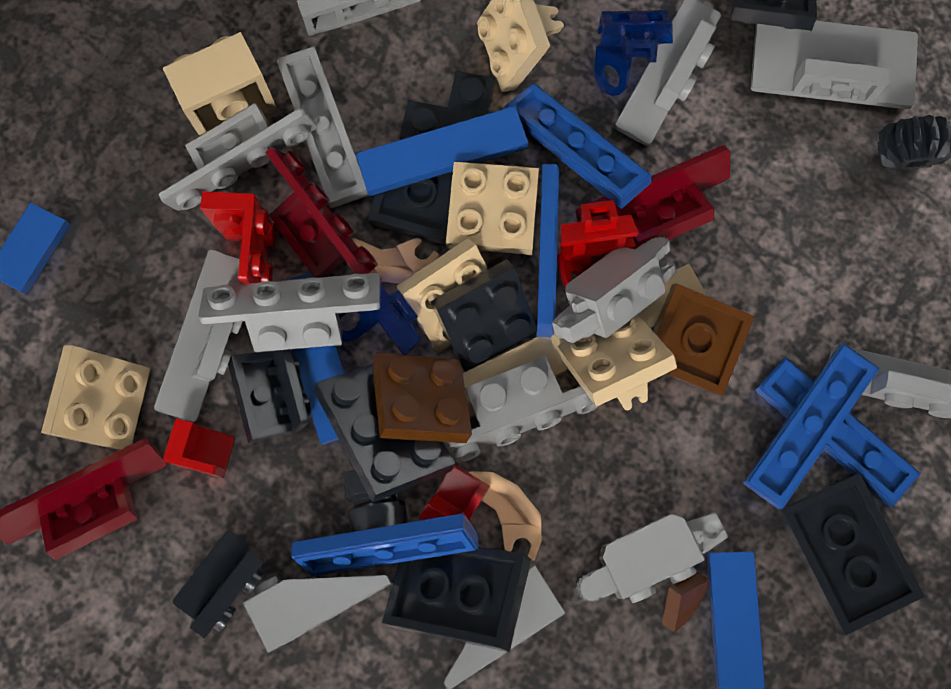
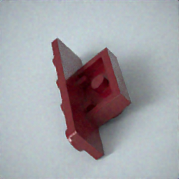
[575,145,730,249]
[265,146,382,281]
[0,438,167,560]

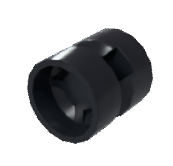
[342,469,409,532]

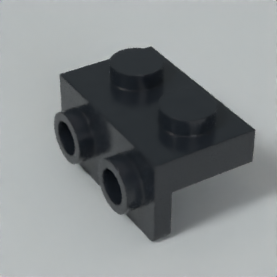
[228,349,311,443]
[173,530,265,639]

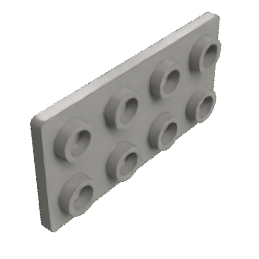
[750,21,918,109]

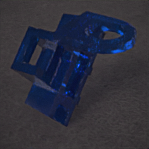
[594,10,673,96]
[338,284,421,355]

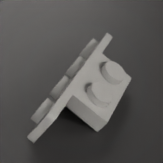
[614,0,721,146]
[159,103,317,211]
[154,250,242,422]
[198,273,381,352]
[830,345,951,418]
[443,356,600,463]

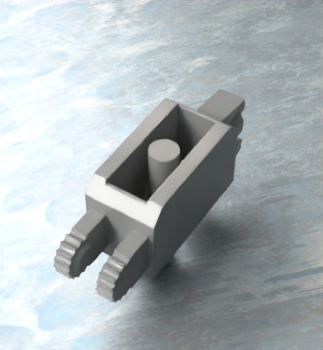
[552,237,676,343]
[575,513,728,603]

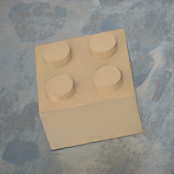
[163,32,278,136]

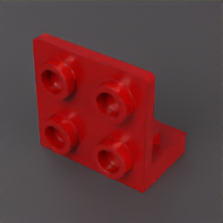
[200,192,277,284]

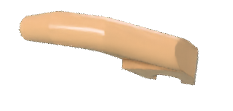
[345,237,440,284]
[468,471,542,561]

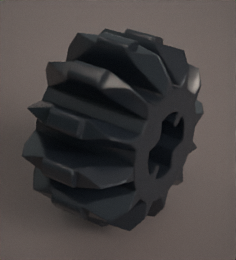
[877,115,951,171]

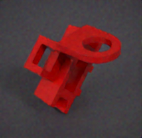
[557,200,639,289]

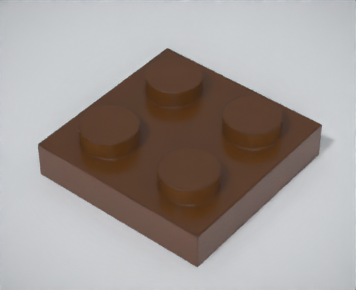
[653,283,755,396]
[372,352,472,443]

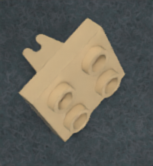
[477,0,564,92]
[446,162,539,255]
[396,238,488,354]
[557,314,677,411]
[41,345,150,450]

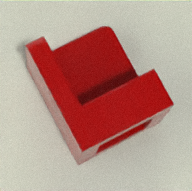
[162,418,235,478]
[418,465,490,522]

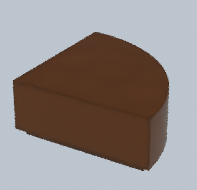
[662,572,709,632]

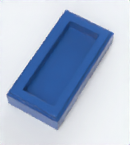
[0,202,71,295]

